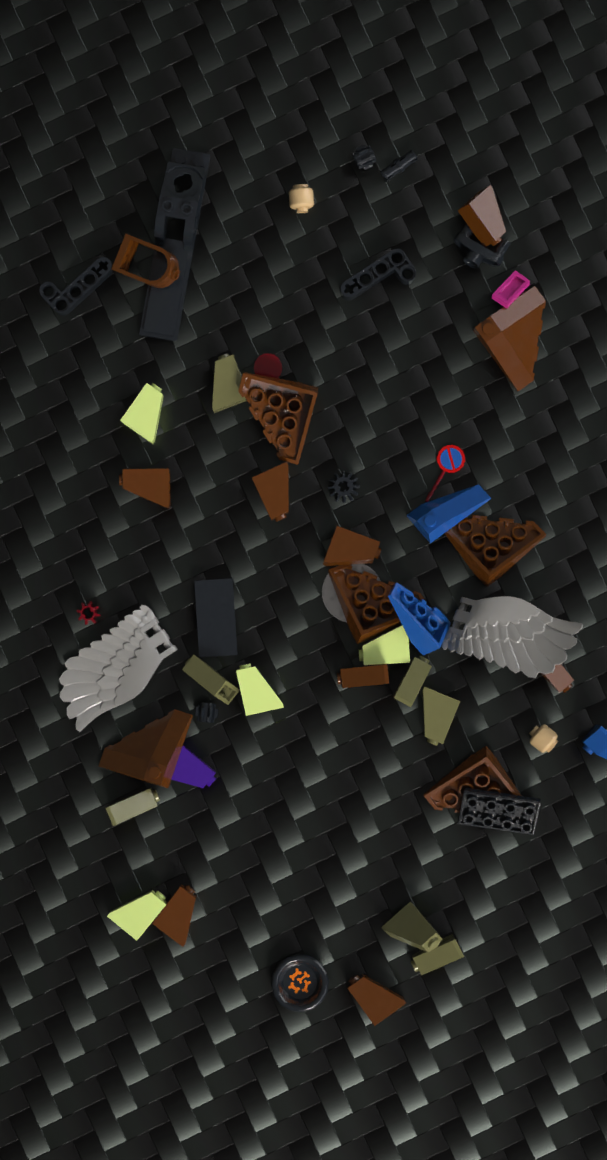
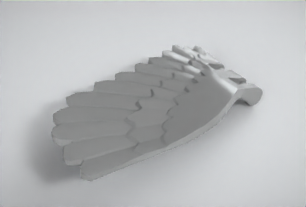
[442,596,583,678]
[59,605,178,732]

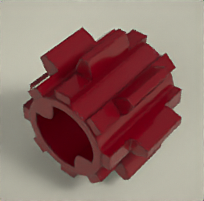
[77,601,101,625]

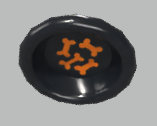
[271,954,329,1012]

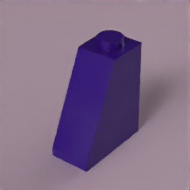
[171,745,216,788]

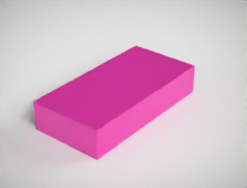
[492,270,530,309]

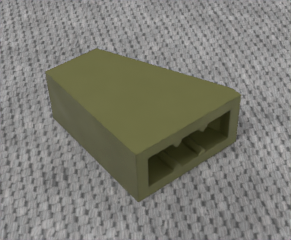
[212,354,247,413]
[182,655,240,705]
[393,656,432,707]
[422,686,460,746]
[106,787,160,826]
[382,902,443,953]
[411,934,464,975]

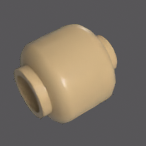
[289,184,314,213]
[529,724,559,753]

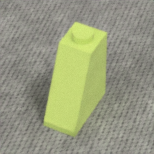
[120,383,164,444]
[359,625,410,665]
[236,663,284,716]
[107,890,167,941]

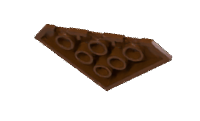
[473,286,546,392]
[238,372,318,465]
[445,515,546,587]
[328,565,427,644]
[99,709,193,788]
[424,746,521,813]

